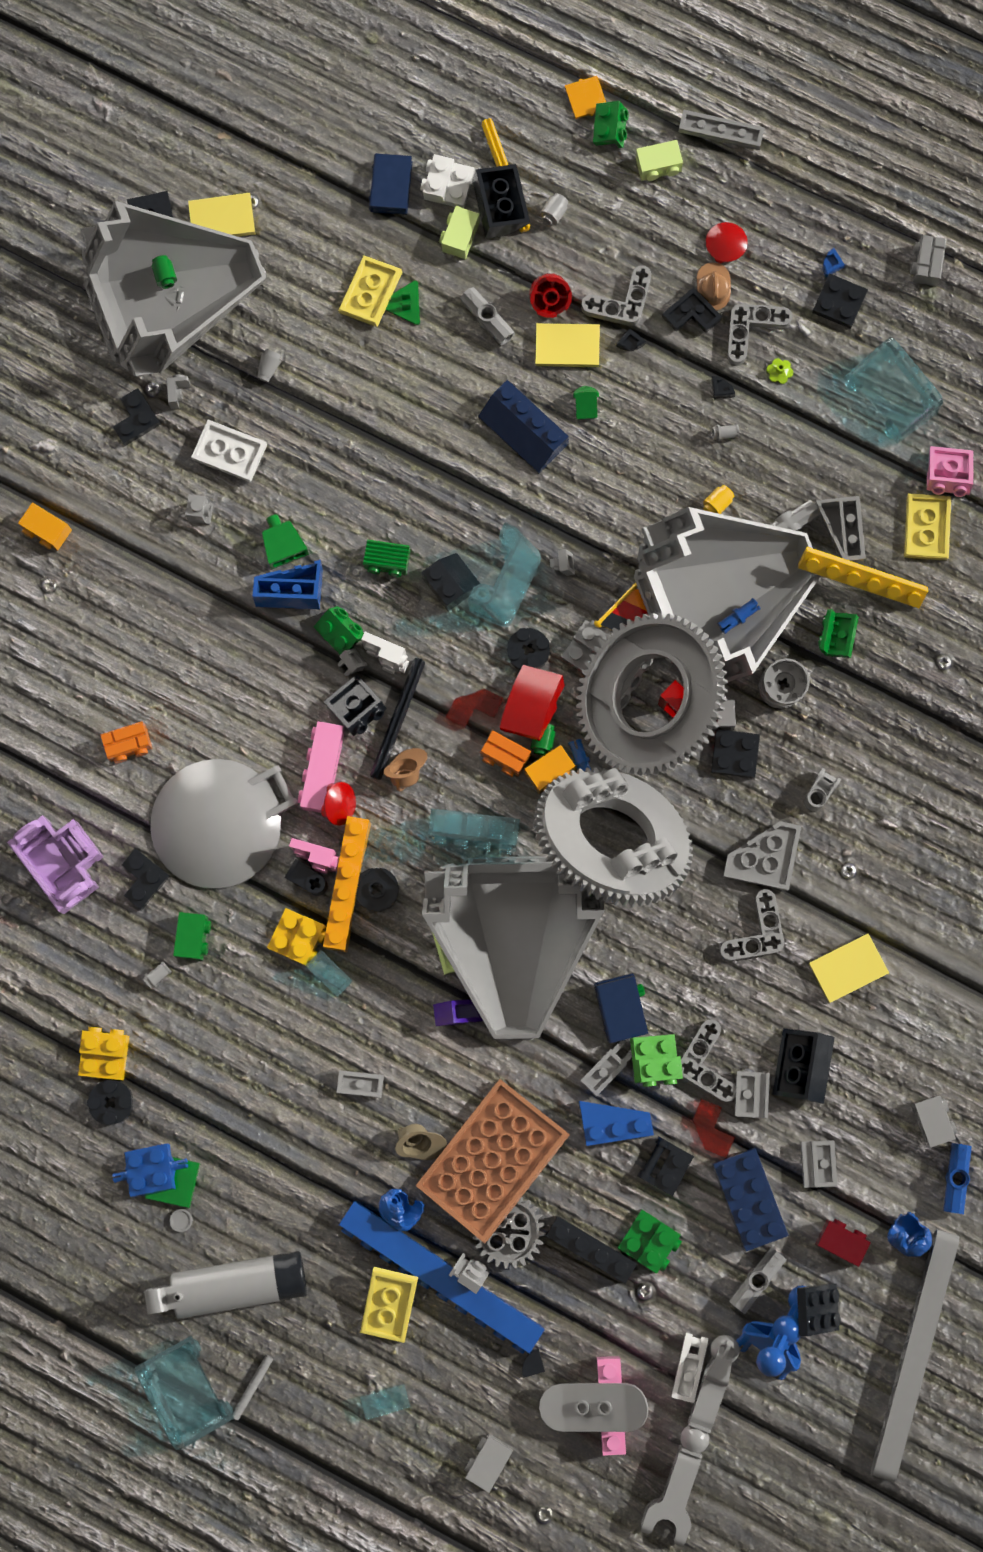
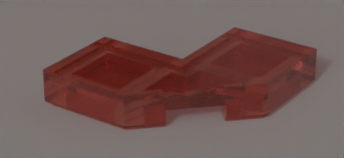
[446,689,504,728]
[692,1099,735,1158]

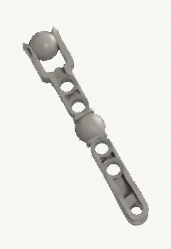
[640,1335,740,1547]

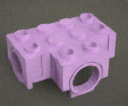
[7,815,104,914]

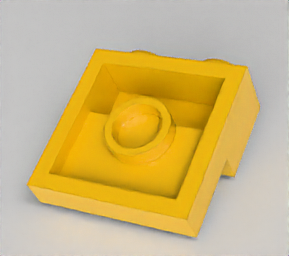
[267,908,326,967]
[78,1027,130,1080]

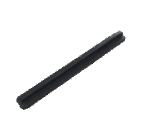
[370,658,425,780]

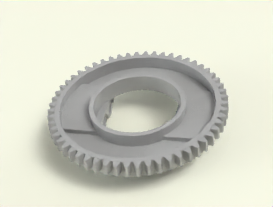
[576,613,728,776]
[533,767,693,907]

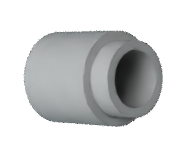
[539,193,568,226]

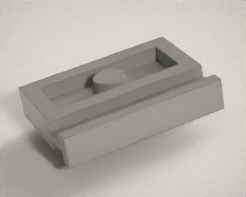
[734,1071,770,1119]
[801,1140,837,1188]
[449,1253,490,1294]

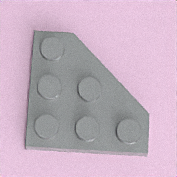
[723,821,801,891]

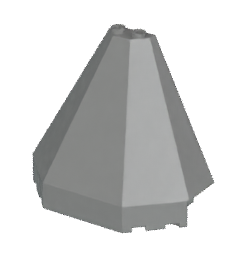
[80,200,266,376]
[634,507,820,682]
[422,856,604,1041]

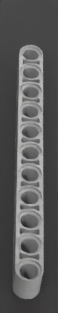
[871,1229,959,1483]

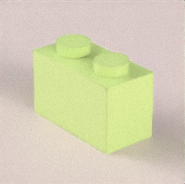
[636,140,683,181]
[439,206,480,259]

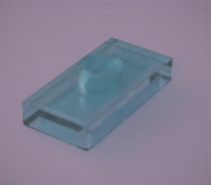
[306,950,352,997]
[360,1384,411,1420]

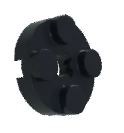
[507,628,550,670]
[356,868,399,912]
[87,1080,133,1125]

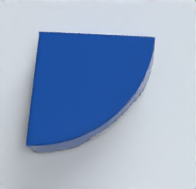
[823,248,845,277]

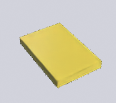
[188,193,256,237]
[338,256,402,327]
[536,323,600,367]
[904,493,951,561]
[808,934,889,1003]
[360,1267,418,1343]

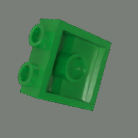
[618,1209,682,1274]

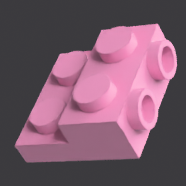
[927,446,973,497]
[289,838,339,874]

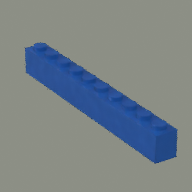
[339,1201,545,1354]

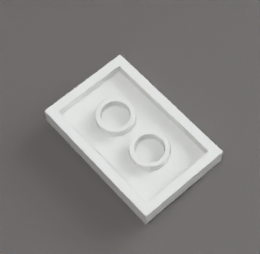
[191,420,267,482]

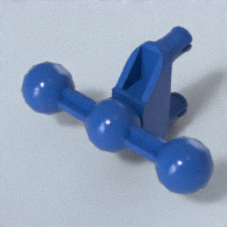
[736,1285,807,1380]

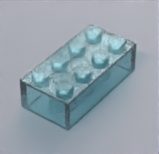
[428,808,520,854]

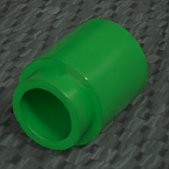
[151,255,177,289]
[530,724,556,756]

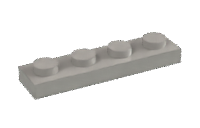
[678,110,765,150]

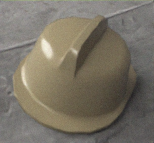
[395,1124,447,1160]

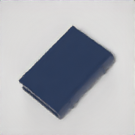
[369,153,413,215]
[594,973,648,1043]

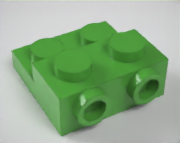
[630,1034,683,1087]

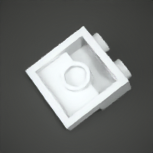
[420,154,475,208]
[361,632,409,674]

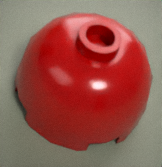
[529,273,572,318]

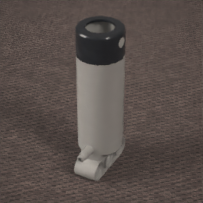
[144,1251,307,1319]

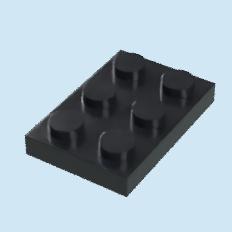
[797,1283,841,1336]

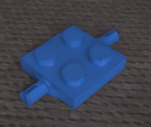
[112,1143,188,1198]

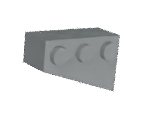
[816,496,866,565]

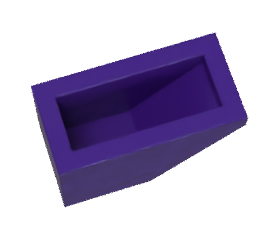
[433,1000,483,1027]

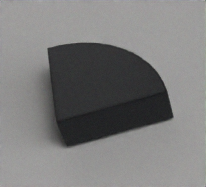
[616,329,646,351]
[711,376,735,399]
[522,1348,545,1378]

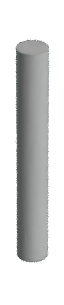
[231,1355,273,1420]

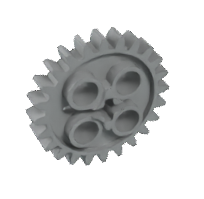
[473,1197,546,1269]

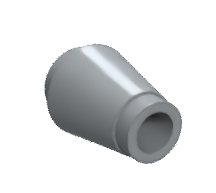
[257,349,281,383]

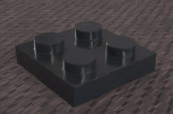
[812,273,868,329]
[711,729,760,779]

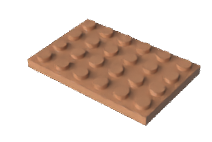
[416,1079,570,1243]

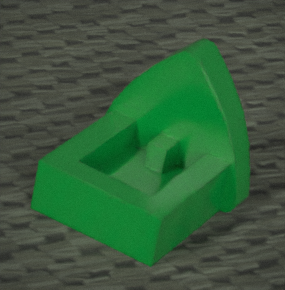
[573,386,599,419]

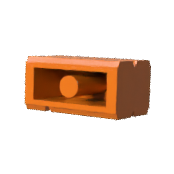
[100,721,153,764]
[480,731,531,777]

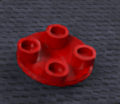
[706,222,748,263]
[321,782,356,826]

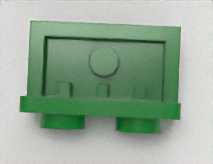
[593,101,629,148]
[314,606,364,655]
[818,609,859,658]

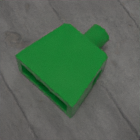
[262,514,309,570]

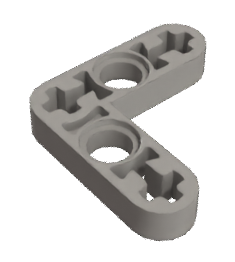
[582,266,651,326]
[727,304,793,366]
[720,889,784,961]
[681,1019,736,1102]

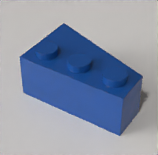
[252,560,323,610]
[579,1101,654,1146]

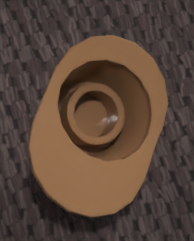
[697,262,731,310]
[384,748,427,792]

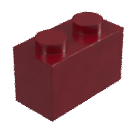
[815,1218,871,1267]

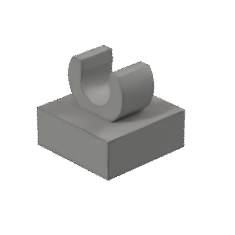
[550,549,575,576]
[338,649,368,676]

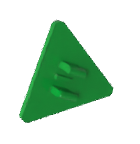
[386,280,420,325]

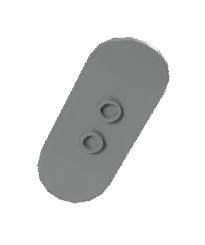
[539,1383,648,1432]

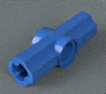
[943,1143,972,1215]

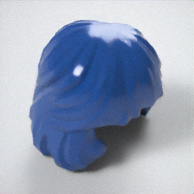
[379,1189,425,1231]
[887,1212,932,1257]

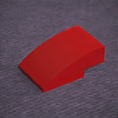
[500,665,565,741]

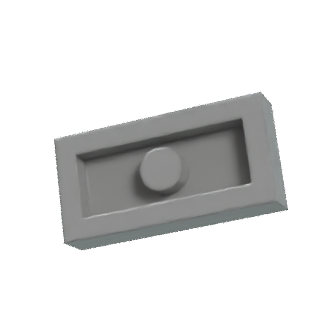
[337,1070,384,1098]

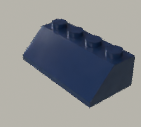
[478,380,569,473]

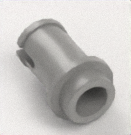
[712,424,740,442]
[143,961,172,988]

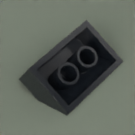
[472,164,530,239]
[772,1028,835,1104]

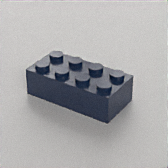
[711,1148,789,1252]

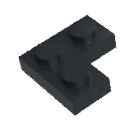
[662,287,722,333]
[113,388,161,446]
[122,848,170,910]

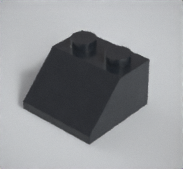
[421,553,482,612]

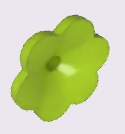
[767,358,793,384]

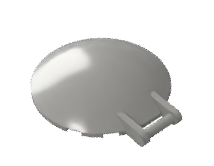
[150,759,299,889]

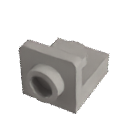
[167,374,191,409]

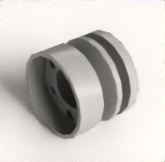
[758,658,810,709]

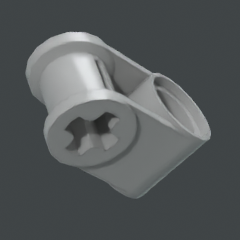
[804,768,841,812]

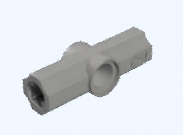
[460,287,515,346]
[770,500,821,531]
[729,1247,787,1314]

